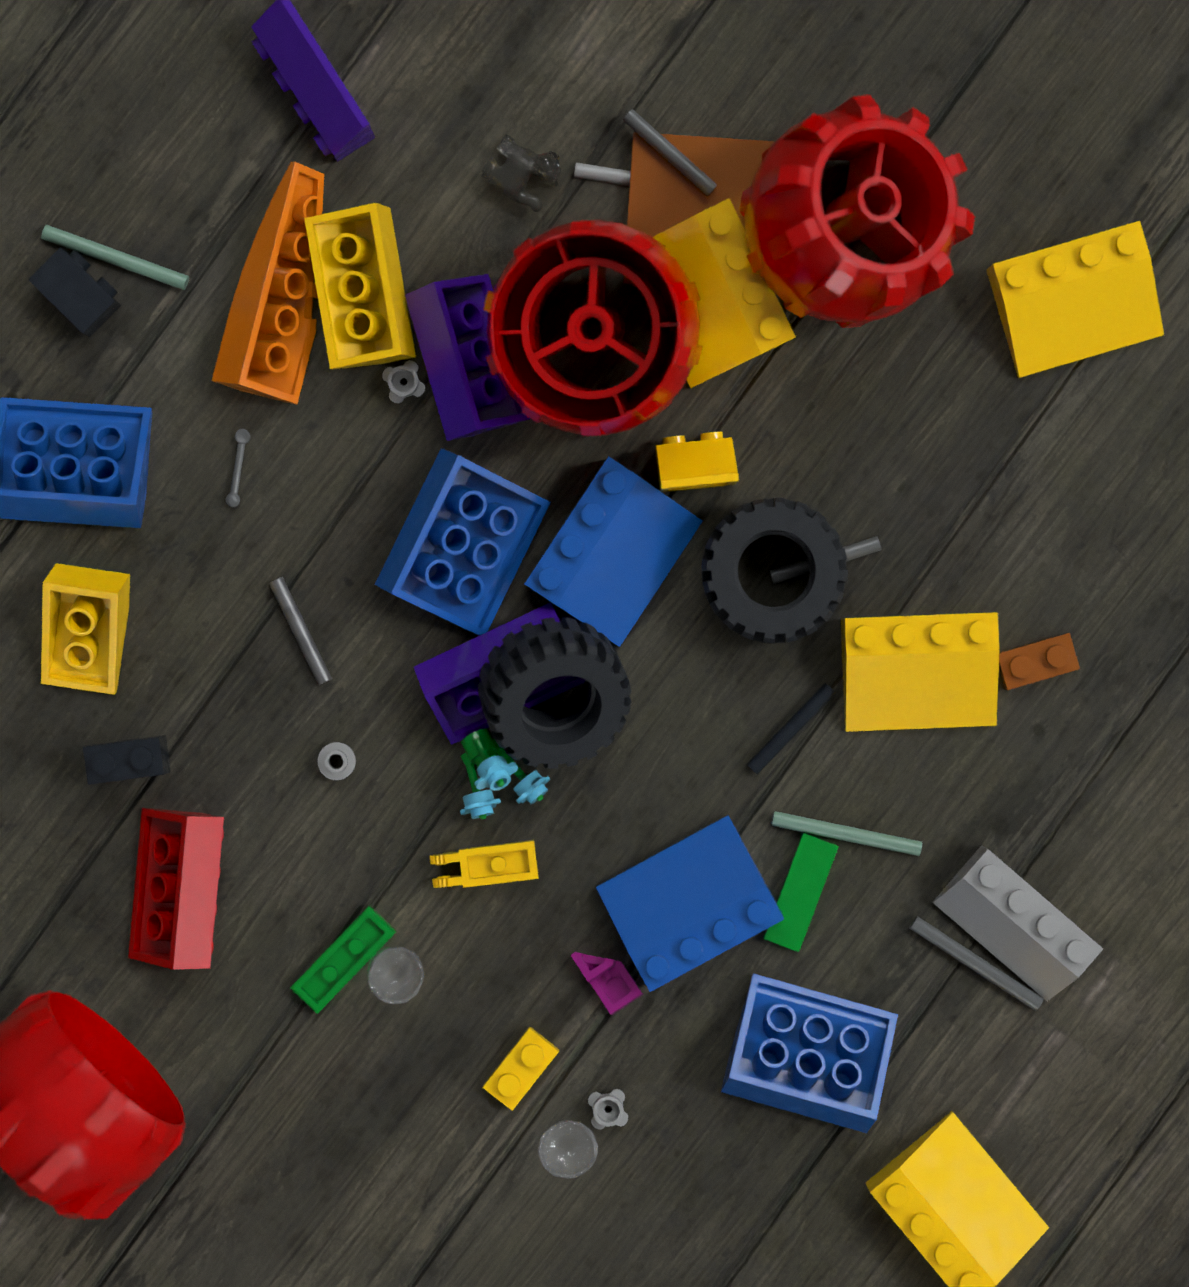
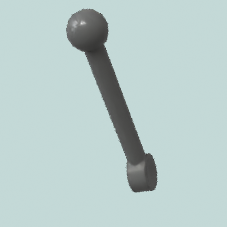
[225,429,251,507]

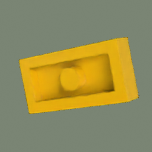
[483,1026,559,1111]

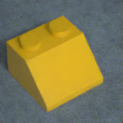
[655,432,739,492]

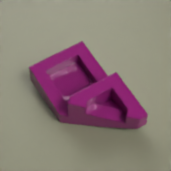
[571,952,644,1015]

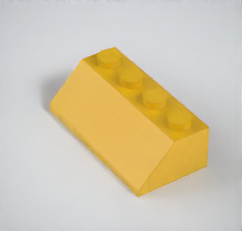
[304,203,416,369]

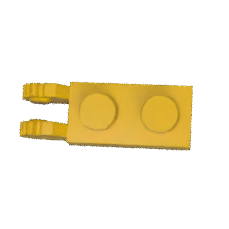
[429,840,539,888]

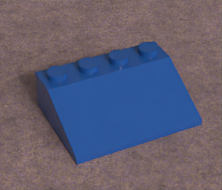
[0,397,152,528]
[374,448,551,636]
[525,456,703,647]
[596,815,784,992]
[721,973,898,1133]

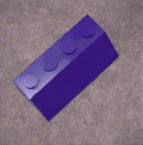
[251,0,376,162]
[405,274,530,441]
[414,602,585,745]

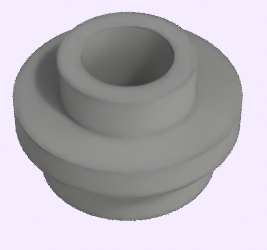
[318,742,356,780]

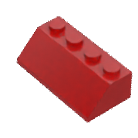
[128,808,224,970]

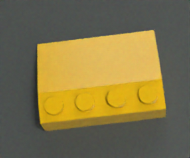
[653,198,796,389]
[986,221,1164,378]
[841,612,999,732]
[866,1111,1049,1287]

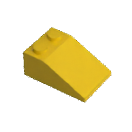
[41,563,130,695]

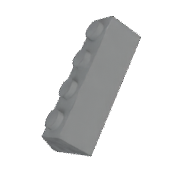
[933,845,1103,1001]

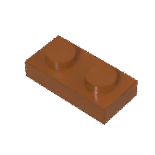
[999,633,1080,690]

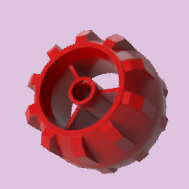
[739,95,975,328]
[483,220,703,436]
[0,990,186,1219]

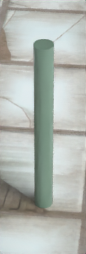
[41,225,189,290]
[771,811,922,856]

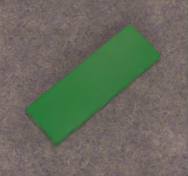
[763,832,839,952]
[291,905,397,1014]

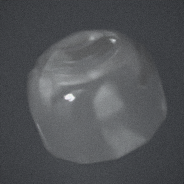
[366,946,425,1005]
[538,1120,598,1179]

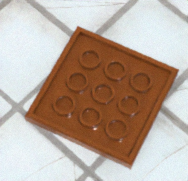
[623,132,775,286]

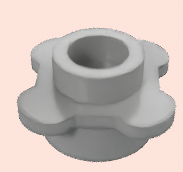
[382,360,425,403]
[588,1089,628,1130]

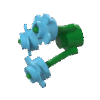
[460,729,550,820]

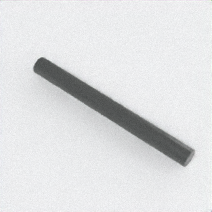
[909,916,1044,1011]

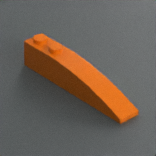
[212,162,324,404]

